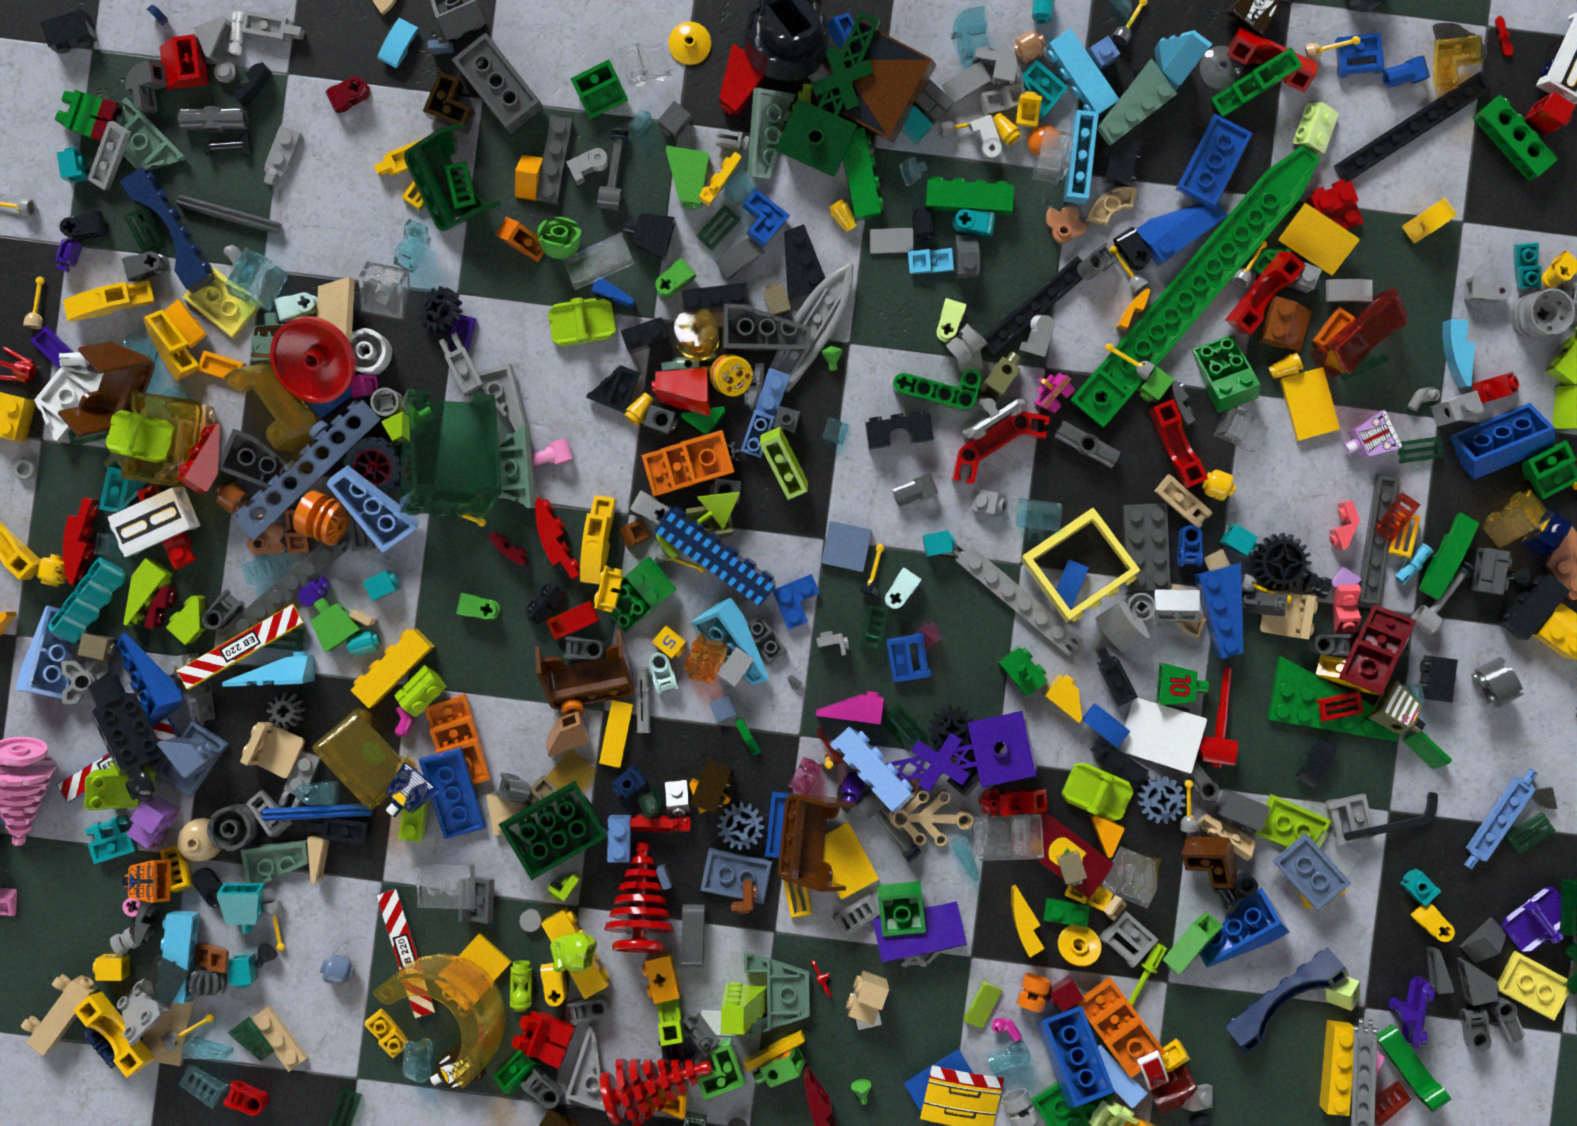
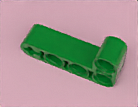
[892,369,981,411]
[1377,1024,1452,1113]

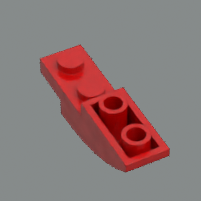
[137,483,197,570]
[63,497,100,585]
[535,497,580,579]

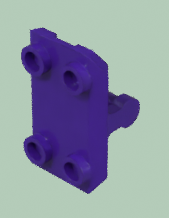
[1501,886,1564,952]
[1388,977,1435,1049]

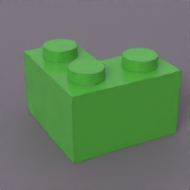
[698,1037,746,1100]

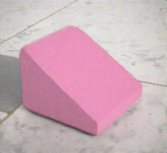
[0,888,17,916]

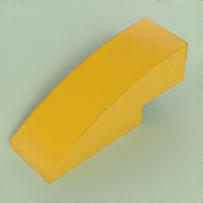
[143,310,199,382]
[1011,885,1045,957]

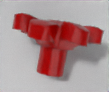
[978,788,1000,816]

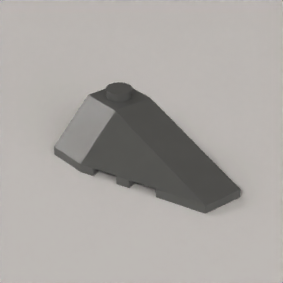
[722,304,811,351]
[218,428,305,501]

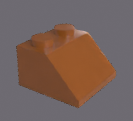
[1257,296,1312,353]

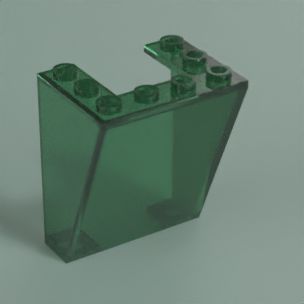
[400,389,502,518]

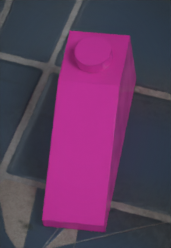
[816,691,884,724]

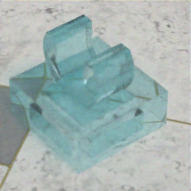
[899,157,927,186]

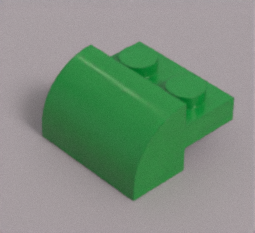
[570,59,629,120]
[1522,441,1577,499]

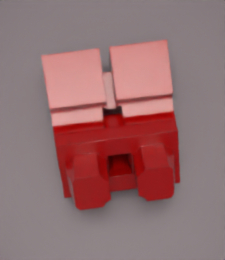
[512,1011,577,1069]

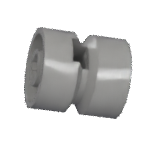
[946,323,987,365]
[371,388,406,418]
[1123,593,1156,621]
[1001,1088,1039,1126]

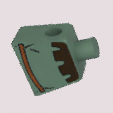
[250,313,284,364]

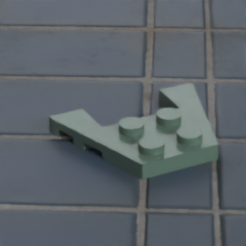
[744,951,810,1038]

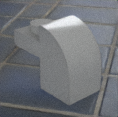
[973,43,1017,86]

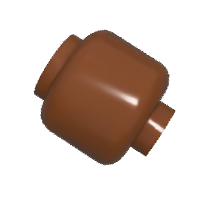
[216,482,250,514]

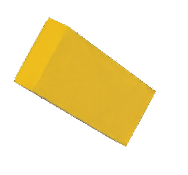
[599,700,634,768]
[743,1029,805,1072]

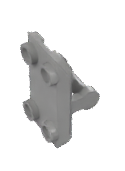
[962,396,1026,440]
[117,978,171,1045]

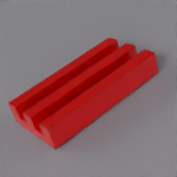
[1316,691,1364,722]

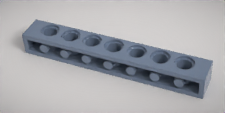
[234,399,381,540]

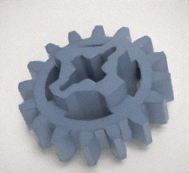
[1137,776,1186,824]
[717,802,764,850]

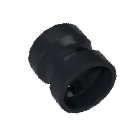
[1302,572,1332,599]

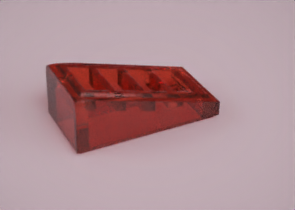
[1374,493,1420,542]
[1375,1081,1412,1126]

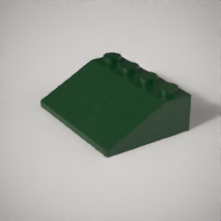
[498,780,608,881]

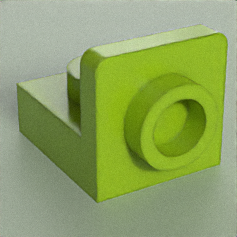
[547,872,582,901]

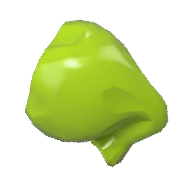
[550,932,597,973]

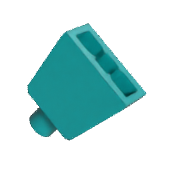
[217,883,265,934]

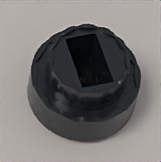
[743,0,829,81]

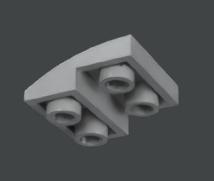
[1095,600,1150,653]

